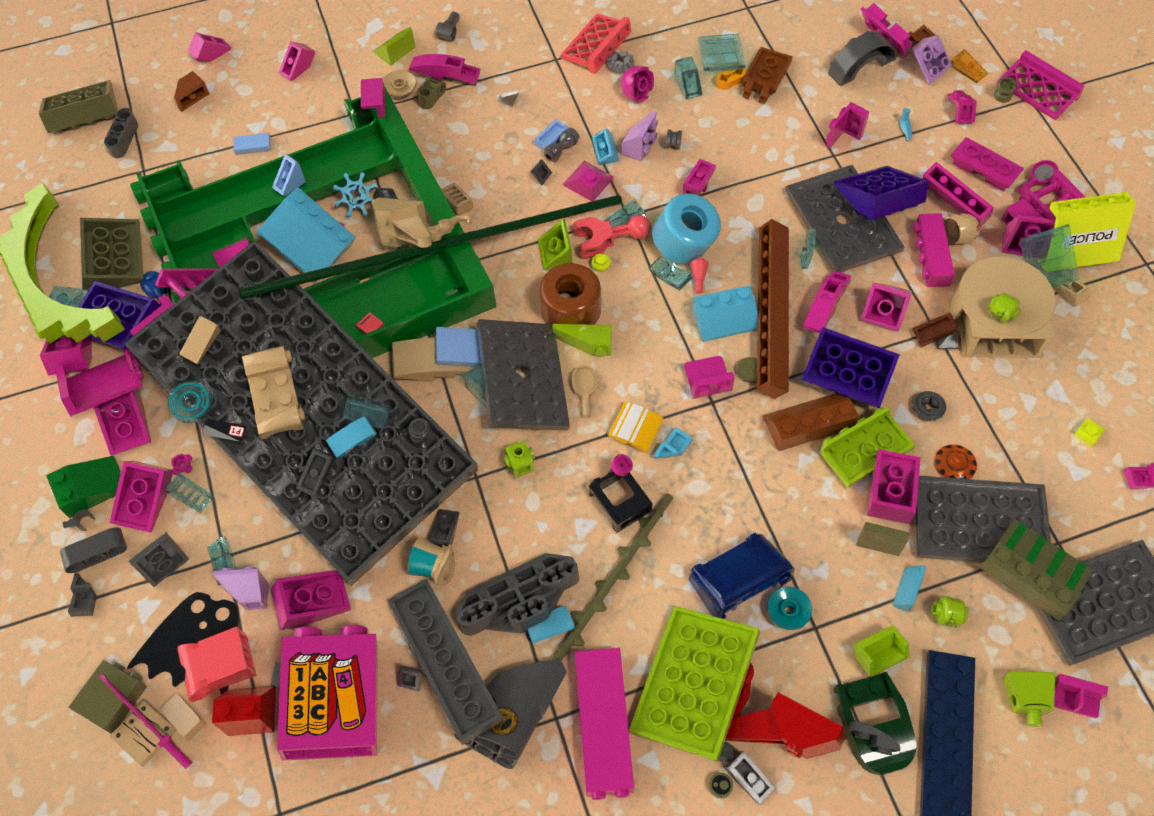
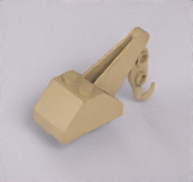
[371,198,472,248]

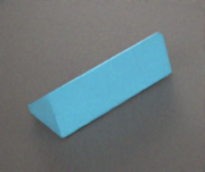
[592,128,620,165]
[893,565,926,612]
[528,606,575,643]

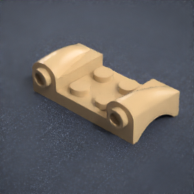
[242,346,306,439]

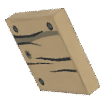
[109,700,177,767]

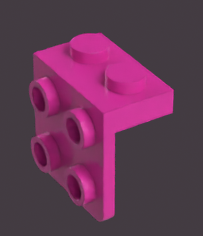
[826,102,870,149]
[684,356,735,399]

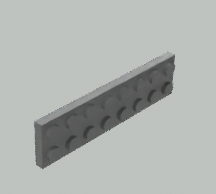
[388,579,504,745]

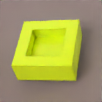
[1074,418,1105,447]

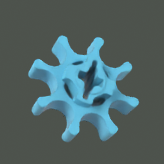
[333,172,377,218]

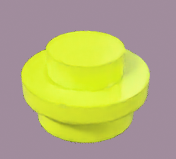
[592,254,611,272]

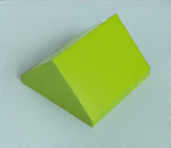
[373,27,415,66]
[538,219,573,270]

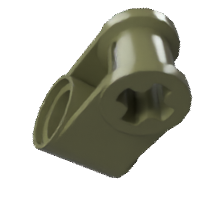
[417,76,446,109]

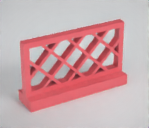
[561,13,632,74]

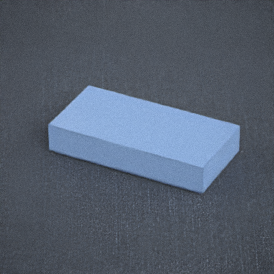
[533,119,569,151]
[234,133,271,154]

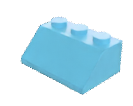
[692,285,758,342]

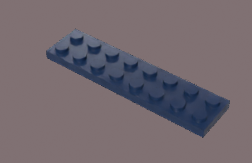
[920,650,975,816]

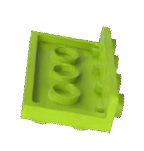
[820,406,916,488]

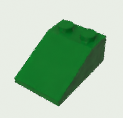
[46,456,121,518]

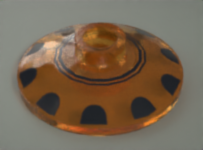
[934,444,977,479]

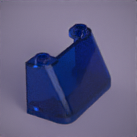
[689,533,795,619]

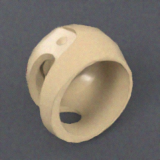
[943,213,980,244]

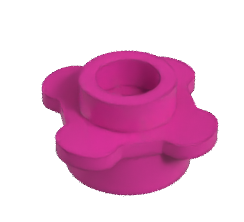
[171,454,193,475]

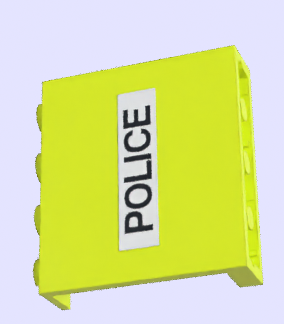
[1038,192,1136,272]

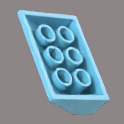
[257,187,356,282]

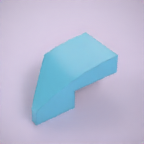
[653,427,693,459]

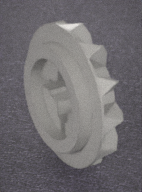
[607,50,634,73]

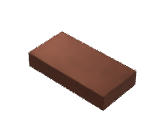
[913,312,959,347]

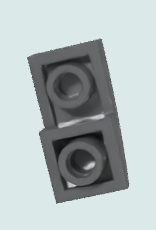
[848,721,901,755]

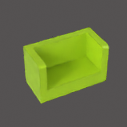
[854,625,910,677]

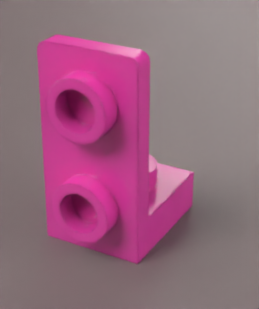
[947,90,977,124]

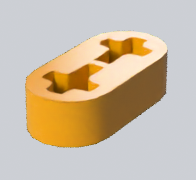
[716,65,746,90]

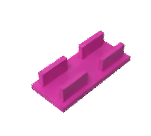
[861,3,913,58]
[950,137,1024,191]

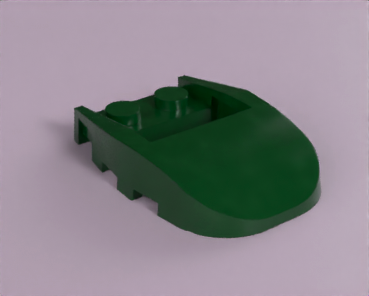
[833,672,917,775]

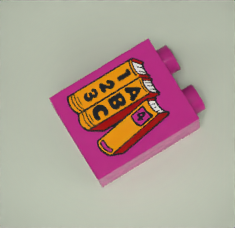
[277,625,378,761]

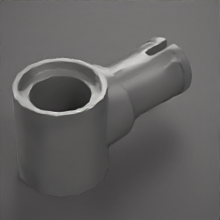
[435,11,460,41]

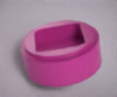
[611,454,633,476]

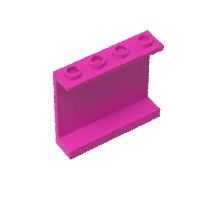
[55,348,144,417]

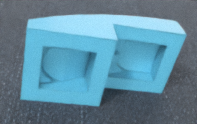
[326,416,377,458]

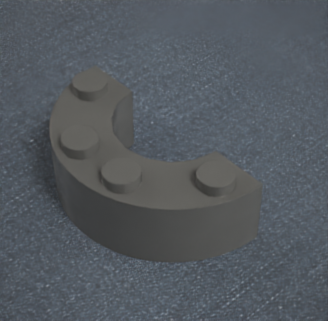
[828,31,897,86]

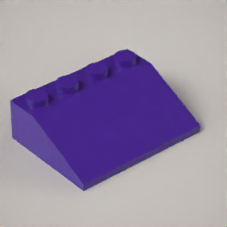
[834,166,929,220]
[78,281,161,350]
[801,327,900,408]

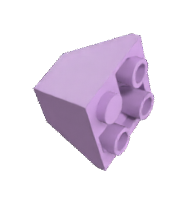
[913,35,952,84]
[622,111,658,161]
[213,567,269,610]

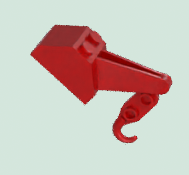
[725,662,846,759]

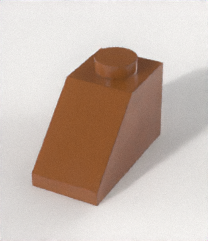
[174,71,209,112]

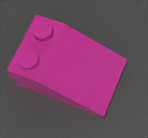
[1002,215,1055,258]
[40,335,92,376]
[94,388,151,456]
[867,449,921,524]
[110,460,173,532]
[271,570,351,630]

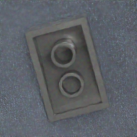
[129,532,189,587]

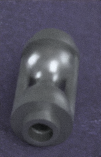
[544,128,580,162]

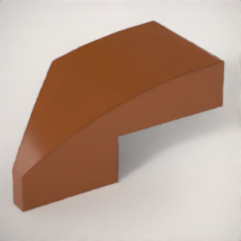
[908,25,935,47]

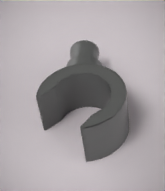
[63,509,95,531]

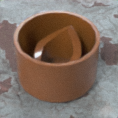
[539,263,601,325]

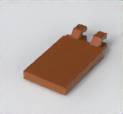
[742,47,793,104]

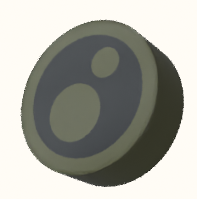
[709,773,733,799]

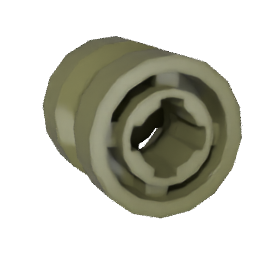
[994,77,1017,103]

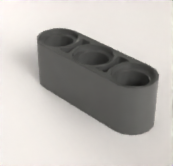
[104,108,138,158]
[60,527,127,573]

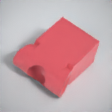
[177,626,257,702]

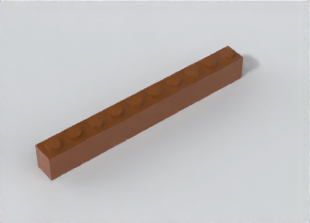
[757,219,789,399]

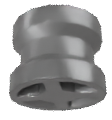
[666,129,682,149]

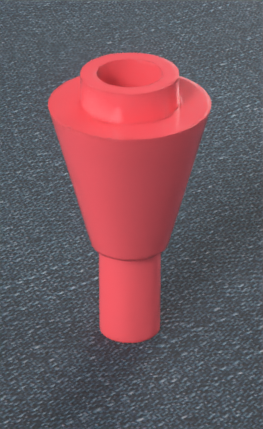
[690,258,709,294]

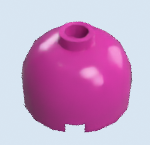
[621,66,654,102]

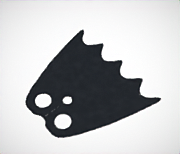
[127,592,238,695]

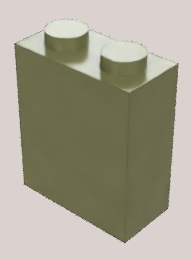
[68,660,147,734]

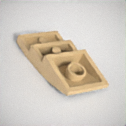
[391,337,477,381]

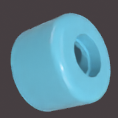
[652,194,721,264]

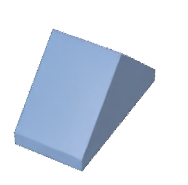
[272,154,306,196]

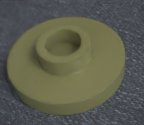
[737,357,757,382]

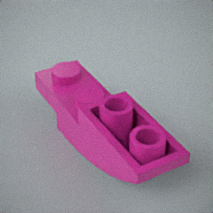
[409,54,481,85]
[803,270,851,333]

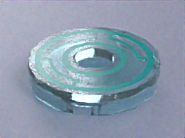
[167,381,213,423]

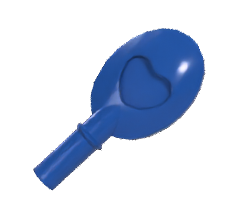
[140,271,167,300]

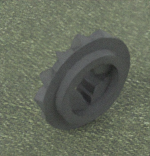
[912,391,946,422]

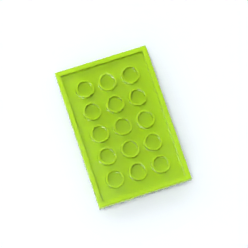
[628,606,760,762]

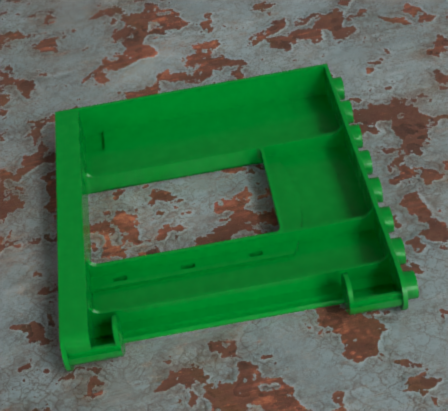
[130,86,496,358]

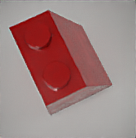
[212,686,276,736]

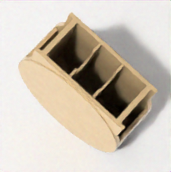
[949,256,1055,358]

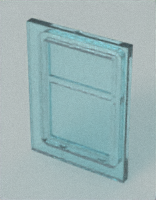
[698,33,746,72]
[1020,224,1079,288]

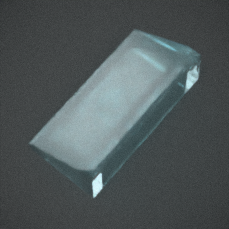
[343,396,391,429]
[207,536,237,585]

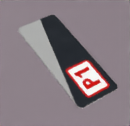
[203,419,247,442]

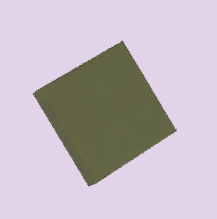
[856,522,910,556]

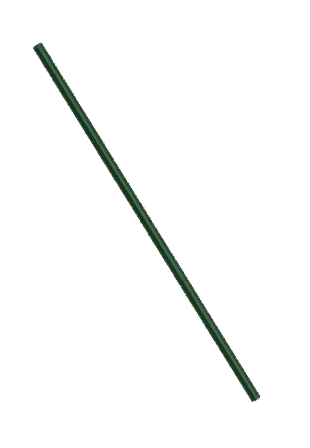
[239,195,622,299]

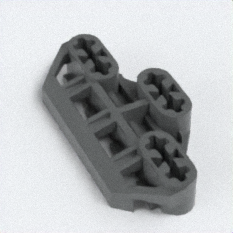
[455,553,580,636]

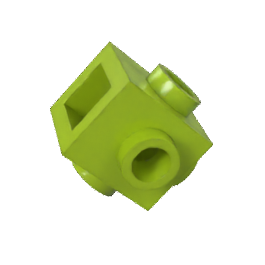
[504,441,535,478]

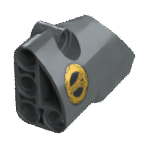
[454,659,567,769]

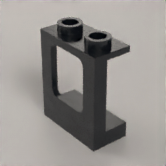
[589,469,653,533]

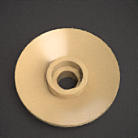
[383,70,416,97]

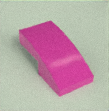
[1123,463,1154,489]

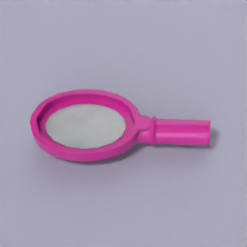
[1017,160,1059,195]

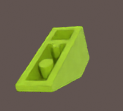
[553,324,612,357]

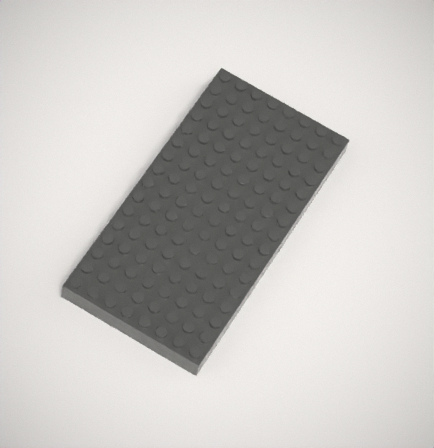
[124,240,478,586]

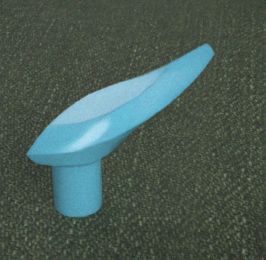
[900,108,912,141]

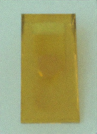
[951,49,988,84]

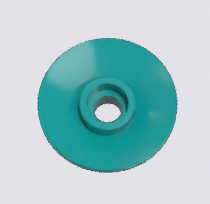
[767,587,812,630]

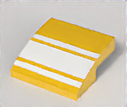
[607,401,663,453]

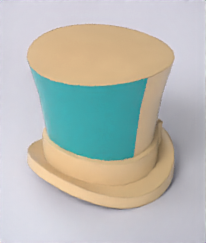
[408,537,455,586]

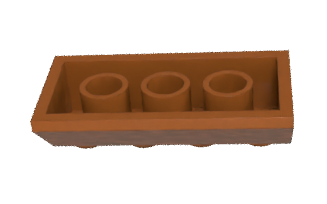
[763,393,859,451]

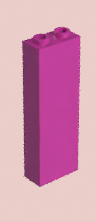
[575,648,634,800]

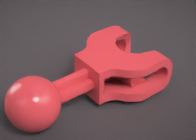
[573,215,651,259]

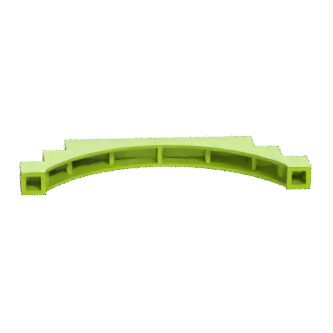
[0,183,125,344]

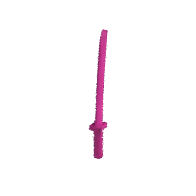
[99,674,193,769]

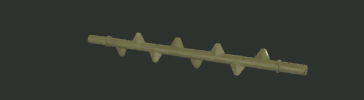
[552,493,673,660]

